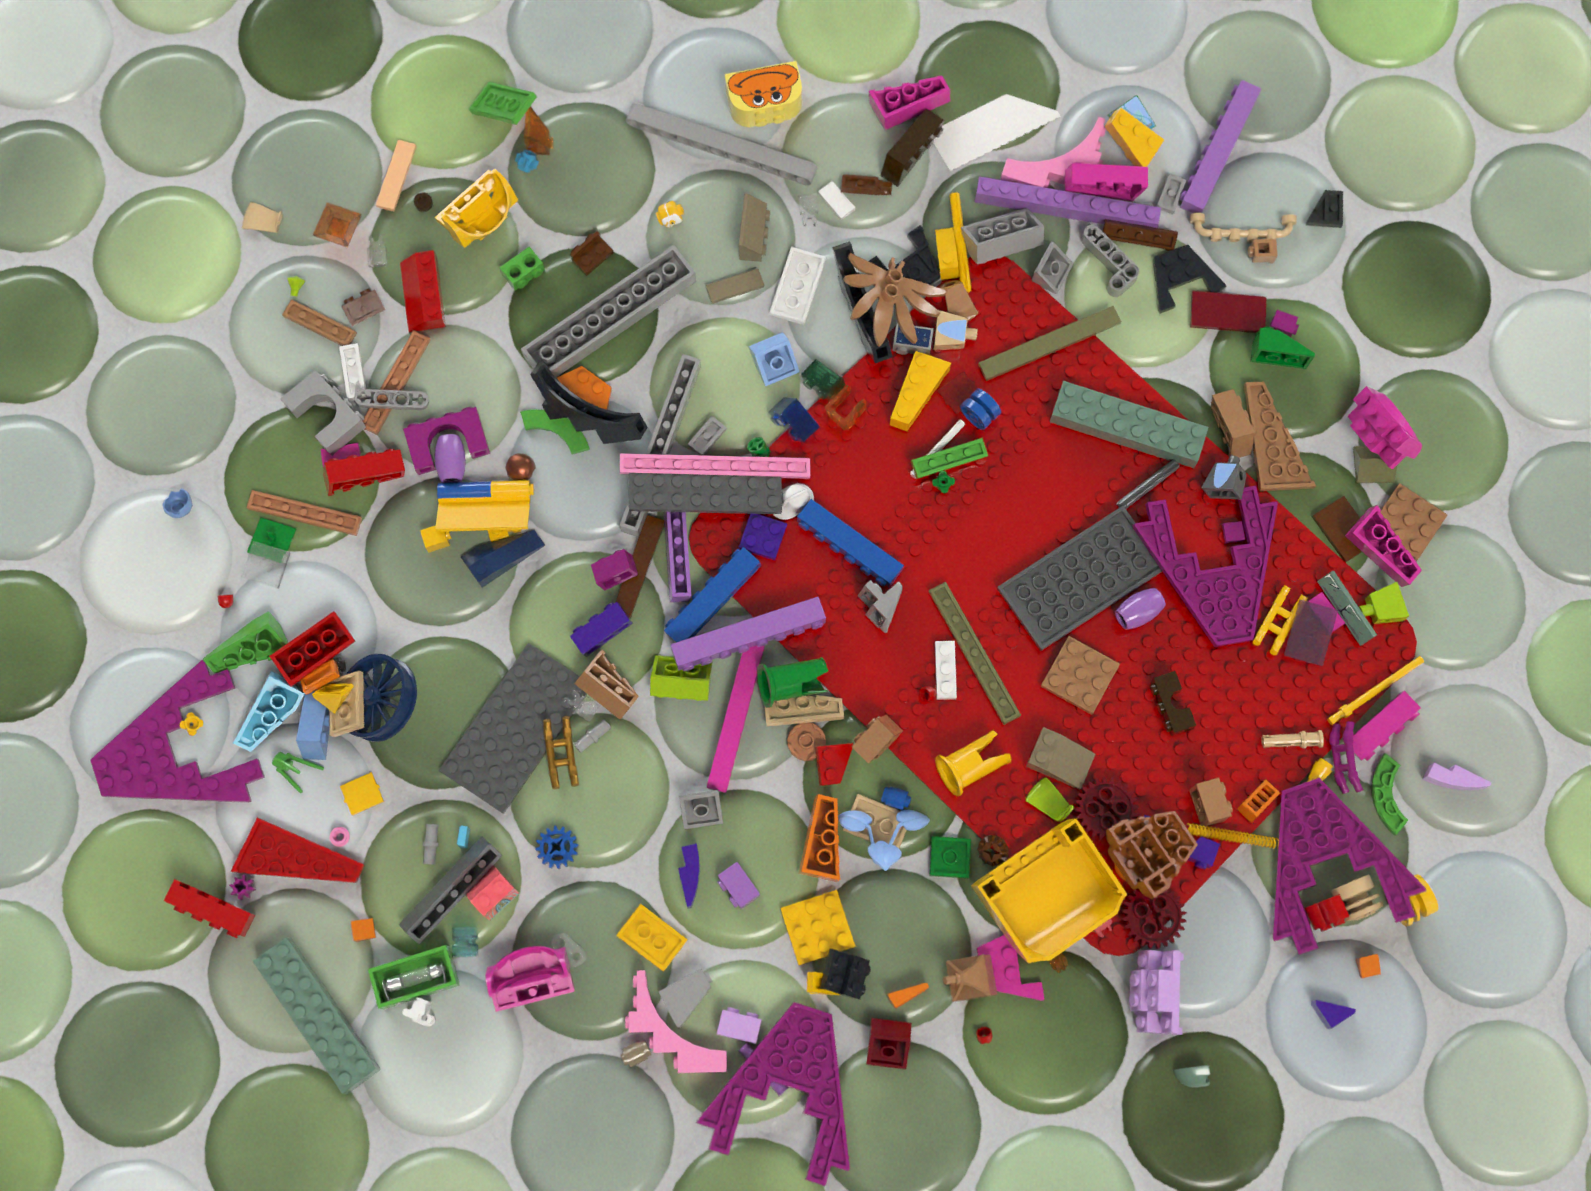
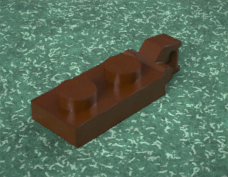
[841,174,892,196]

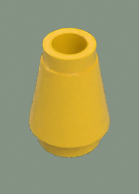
[1307,758,1333,782]

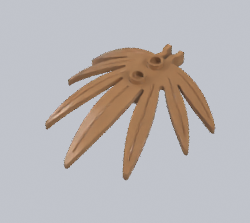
[844,253,948,347]

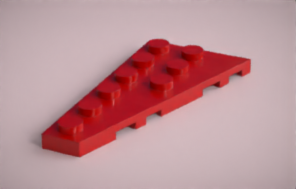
[231,818,365,883]

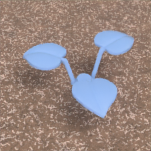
[838,810,930,871]

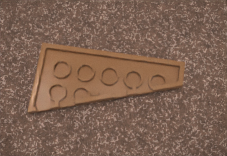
[1244,382,1316,491]

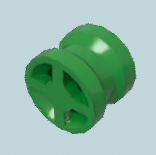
[747,437,770,457]

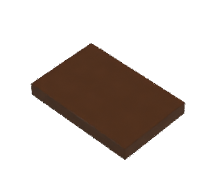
[1312,496,1362,562]

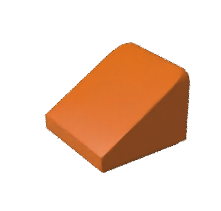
[351,918,376,942]
[1356,954,1381,978]

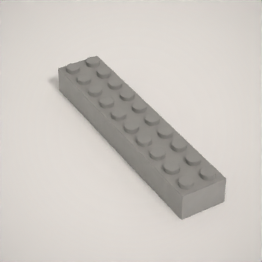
[521,245,696,377]

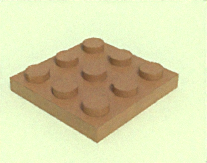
[1380,483,1448,561]
[1041,636,1120,715]

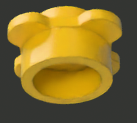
[179,712,203,736]

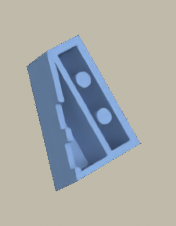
[296,690,330,760]

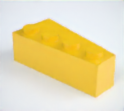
[890,351,951,431]

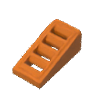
[1237,780,1280,822]
[886,983,929,1009]

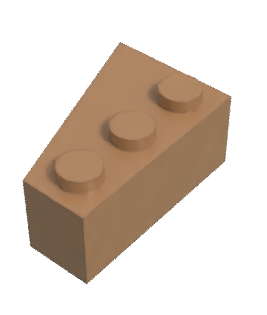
[1211,389,1256,458]
[574,649,639,720]

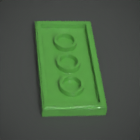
[469,82,537,125]

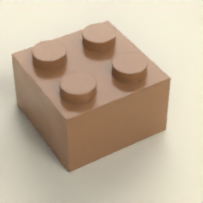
[852,715,903,763]
[1189,778,1233,827]

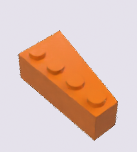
[799,794,840,882]

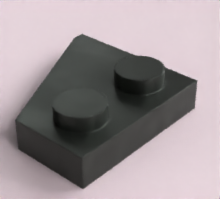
[1306,190,1343,228]

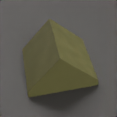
[1353,446,1397,484]

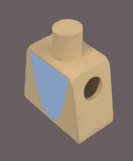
[934,311,977,350]

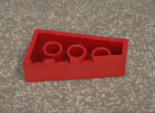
[323,449,405,496]
[163,879,256,938]

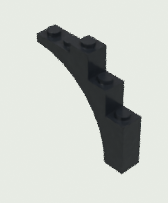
[832,241,893,363]
[530,362,648,444]

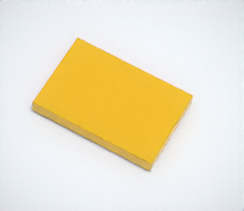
[616,903,688,972]

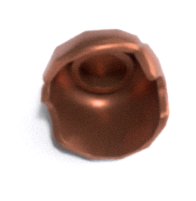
[505,453,536,481]

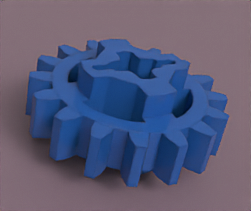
[535,826,579,870]

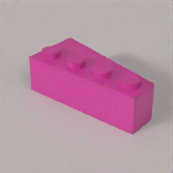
[1065,162,1148,202]
[1344,691,1421,761]

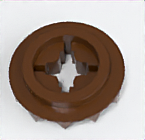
[977,835,1009,867]

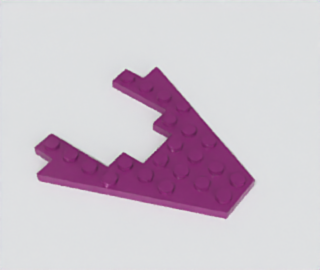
[1132,486,1278,647]
[90,660,265,803]
[1273,778,1427,955]
[696,1002,850,1186]

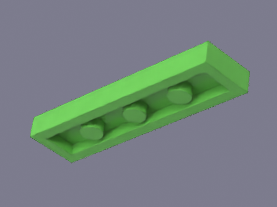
[911,438,988,479]

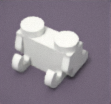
[402,997,436,1026]

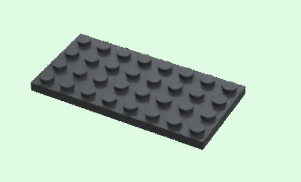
[997,506,1163,651]
[439,643,587,814]

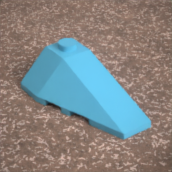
[233,671,305,752]

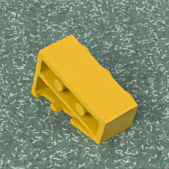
[1104,108,1164,167]

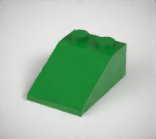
[1251,327,1315,369]

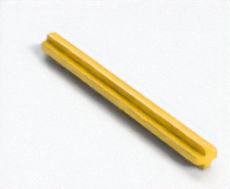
[950,192,971,293]

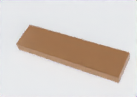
[282,299,357,346]

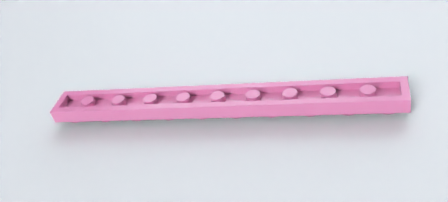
[620,454,810,479]

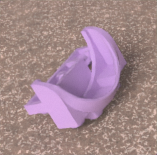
[1129,950,1184,1035]

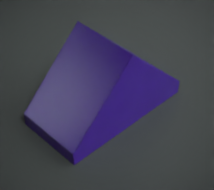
[1311,1000,1356,1029]

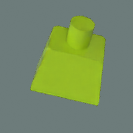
[1359,582,1409,624]

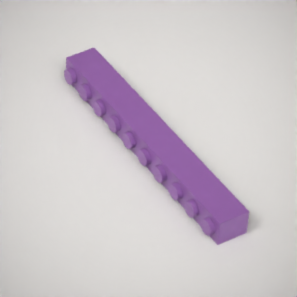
[975,176,1161,228]

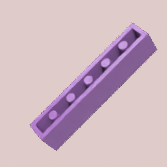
[664,512,691,602]

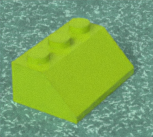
[650,655,713,701]

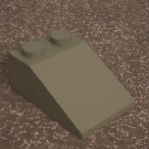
[1026,727,1095,790]

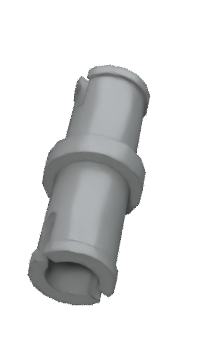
[573,719,611,753]
[423,824,439,865]

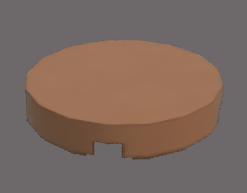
[787,723,826,761]

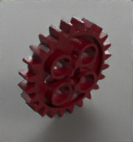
[1074,777,1139,841]
[1121,889,1187,949]

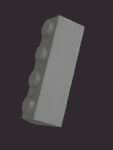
[961,208,1044,264]

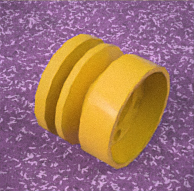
[1401,874,1439,927]

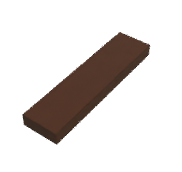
[1102,219,1178,250]

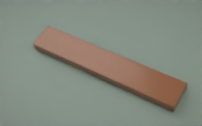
[363,330,431,435]
[246,490,362,536]

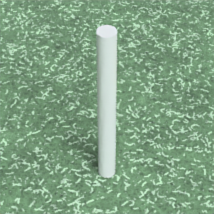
[910,419,965,478]

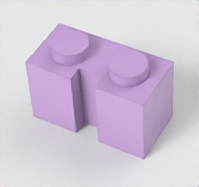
[717,1007,762,1044]

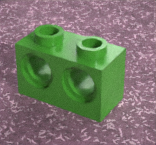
[500,246,545,291]

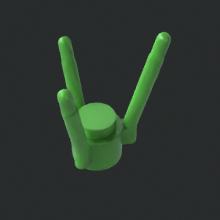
[272,752,324,793]

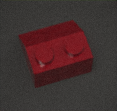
[866,1018,912,1069]

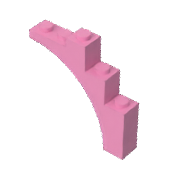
[1000,117,1106,188]
[625,971,727,1073]

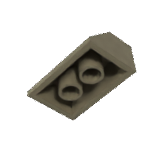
[739,194,770,262]

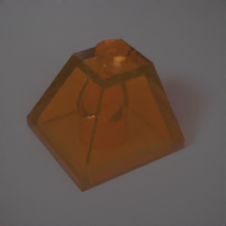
[524,106,554,155]
[313,203,362,248]

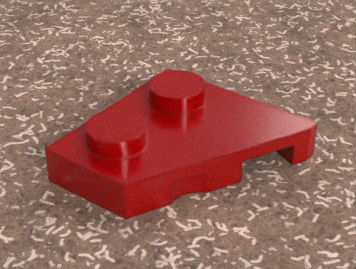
[815,743,853,786]

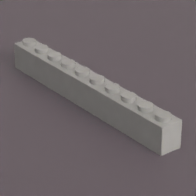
[619,354,701,537]

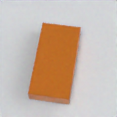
[300,659,340,695]

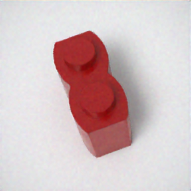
[1304,894,1350,932]

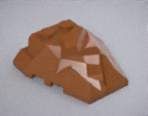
[1106,811,1198,899]

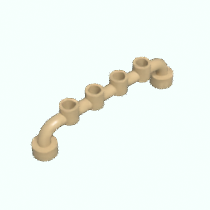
[1190,213,1297,243]

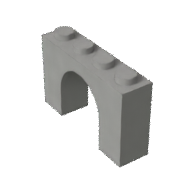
[280,370,366,456]

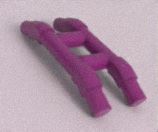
[1329,721,1363,794]

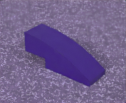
[678,843,700,909]

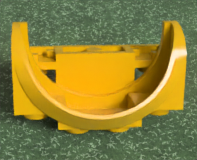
[435,169,519,248]

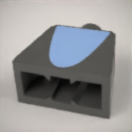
[1202,455,1246,500]

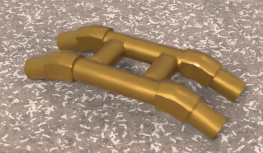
[543,716,579,790]

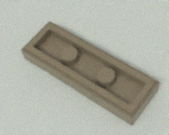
[706,269,764,304]

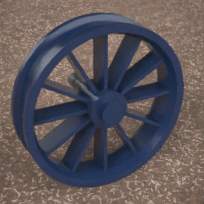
[346,654,417,742]

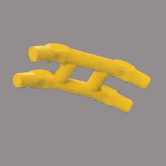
[1253,585,1308,655]

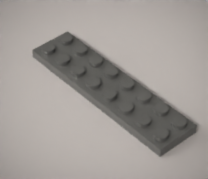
[629,473,782,514]

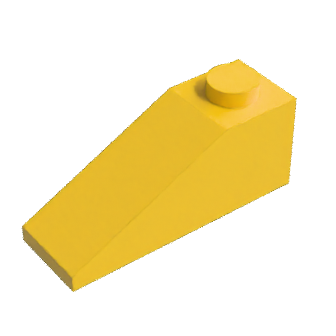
[935,228,959,280]

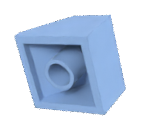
[749,332,800,386]

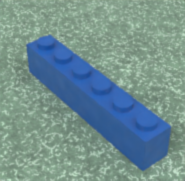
[797,499,904,588]
[664,547,762,642]

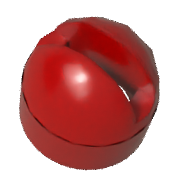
[217,595,234,608]
[919,686,936,702]
[976,1027,993,1045]

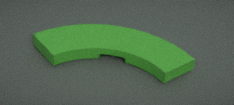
[520,409,590,455]
[1372,753,1408,836]

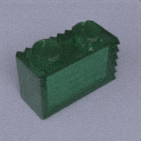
[801,359,846,402]

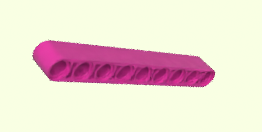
[707,645,765,793]

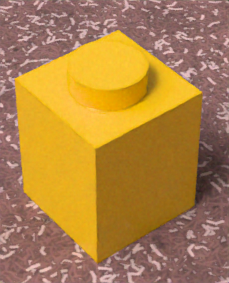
[420,525,452,553]

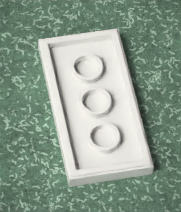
[769,247,826,325]

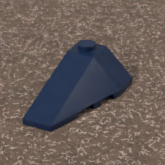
[461,530,545,588]

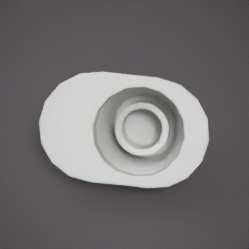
[774,483,814,520]

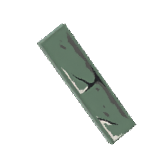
[1317,571,1377,646]

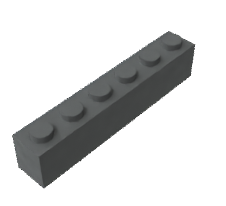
[399,836,502,944]

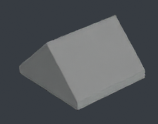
[1032,242,1074,294]
[679,790,723,829]

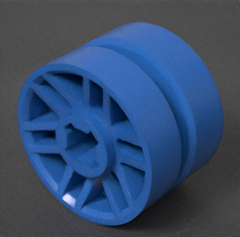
[960,389,1001,430]

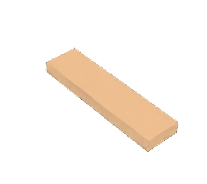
[376,140,416,212]

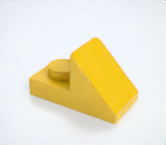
[807,972,840,995]

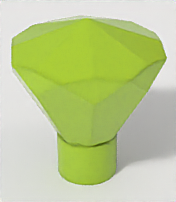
[287,276,305,297]

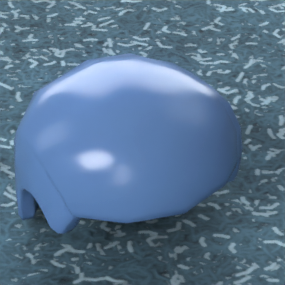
[163,488,193,518]

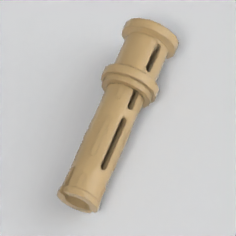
[1262,730,1324,748]

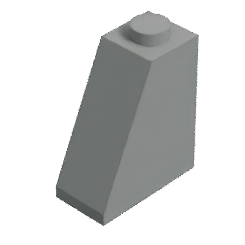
[659,969,713,1029]

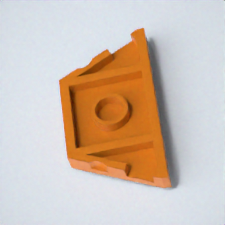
[557,366,612,410]

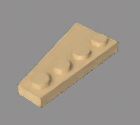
[764,695,844,726]

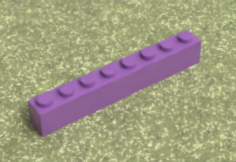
[1180,80,1262,213]
[671,597,826,671]

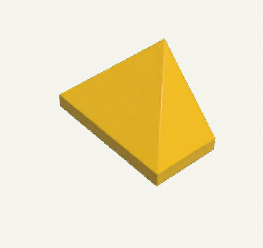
[312,683,354,714]

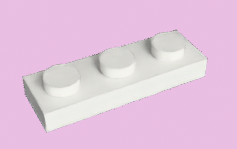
[339,343,366,401]
[935,641,957,700]

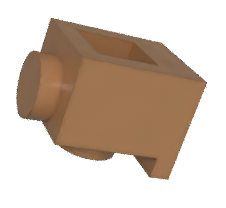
[1248,239,1278,263]

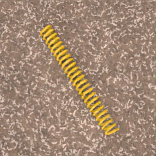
[1187,823,1279,849]

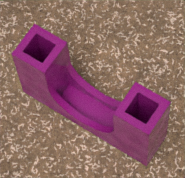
[403,407,491,475]

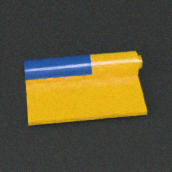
[435,480,534,532]

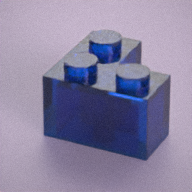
[768,397,820,442]

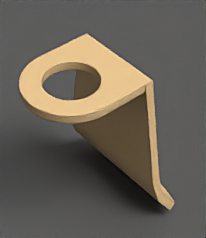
[242,202,283,233]

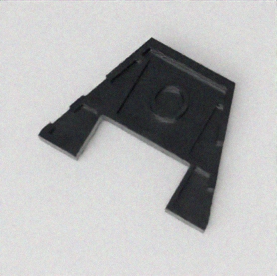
[868,225,940,285]
[1153,244,1226,314]

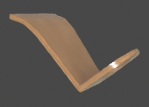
[940,280,978,321]

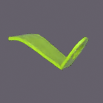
[1026,778,1074,822]

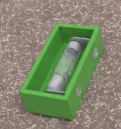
[368,945,460,1010]

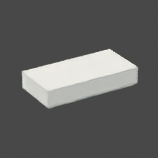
[818,181,855,220]

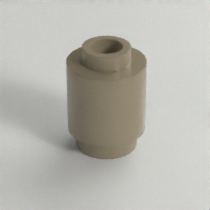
[620,1040,652,1067]

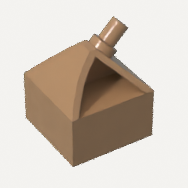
[943,954,997,1002]

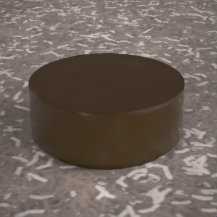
[414,192,433,212]

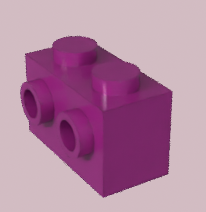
[591,549,638,590]

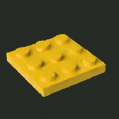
[780,890,856,966]

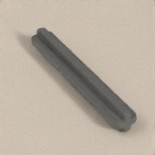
[1117,460,1179,509]

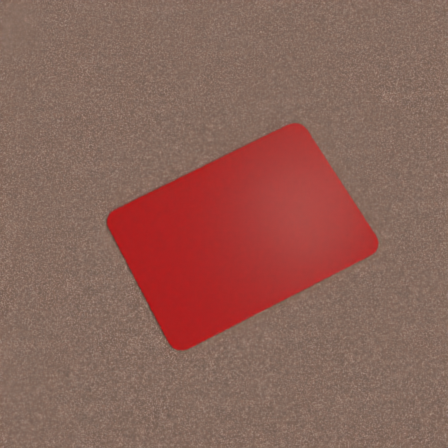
[689,256,1417,957]

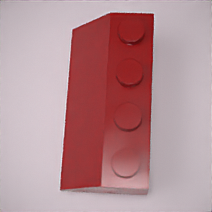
[400,250,446,332]
[269,611,356,687]

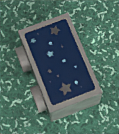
[892,323,933,355]

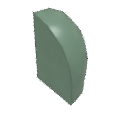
[1173,1065,1210,1088]

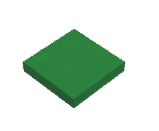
[930,836,971,879]

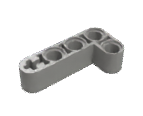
[1081,225,1139,297]

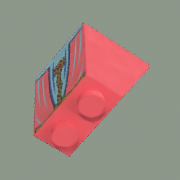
[466,865,519,920]

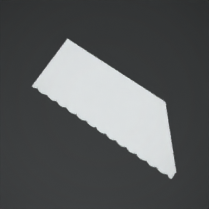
[933,94,1061,172]

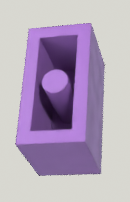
[717,862,760,909]

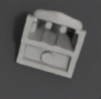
[858,580,902,633]

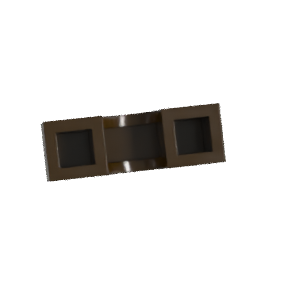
[1150,671,1196,736]

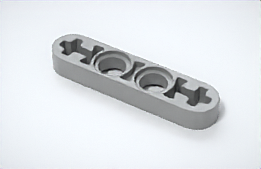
[354,389,429,410]

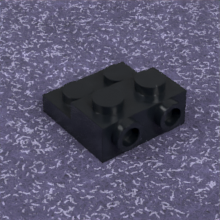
[820,949,871,1000]

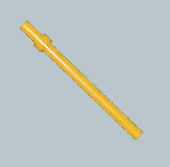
[1327,656,1424,725]

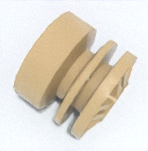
[1331,875,1384,922]

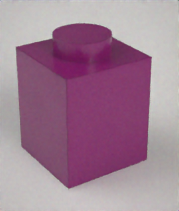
[1270,310,1299,337]

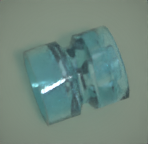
[452,927,478,958]

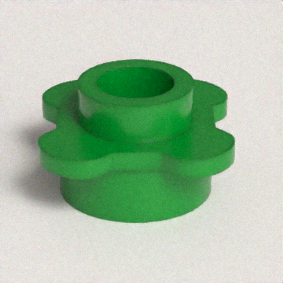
[932,471,955,493]

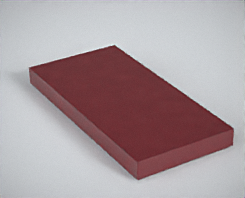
[1190,291,1267,333]

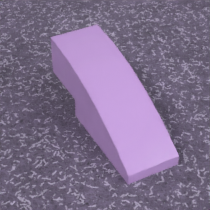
[1423,763,1492,790]

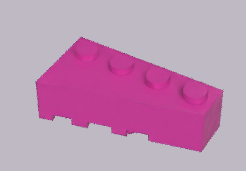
[869,76,950,130]
[1345,505,1422,587]

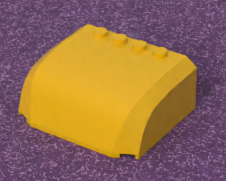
[971,818,1127,963]

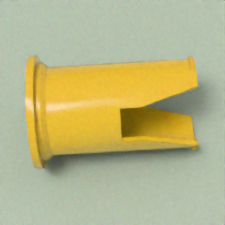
[935,730,1011,796]

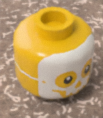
[656,200,685,228]

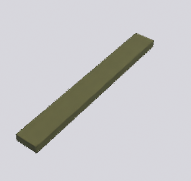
[978,306,1122,381]
[929,582,1021,725]

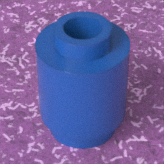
[881,786,911,810]

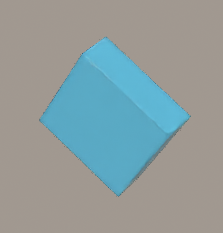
[457,826,470,849]

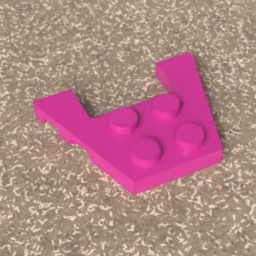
[976,935,1044,1001]

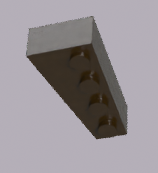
[880,108,944,187]

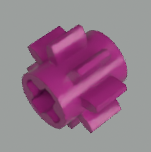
[229,875,256,900]

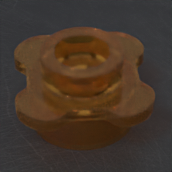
[1050,953,1068,973]

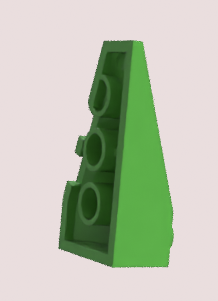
[203,611,288,674]

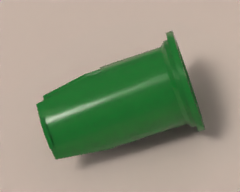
[757,657,828,708]

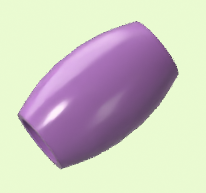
[435,434,466,483]
[1115,588,1166,630]

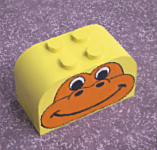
[725,61,802,127]

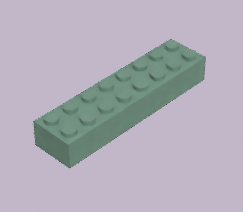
[1050,381,1209,468]
[253,937,381,1094]

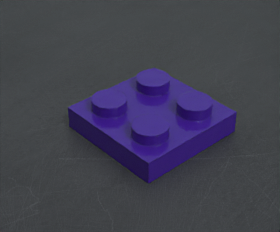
[739,514,787,560]

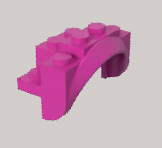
[1347,386,1422,469]
[485,946,575,1012]

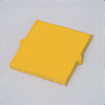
[340,772,384,816]

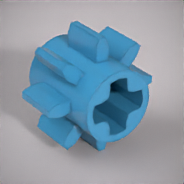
[515,149,539,172]

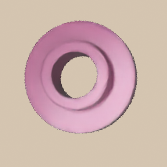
[330,827,350,847]

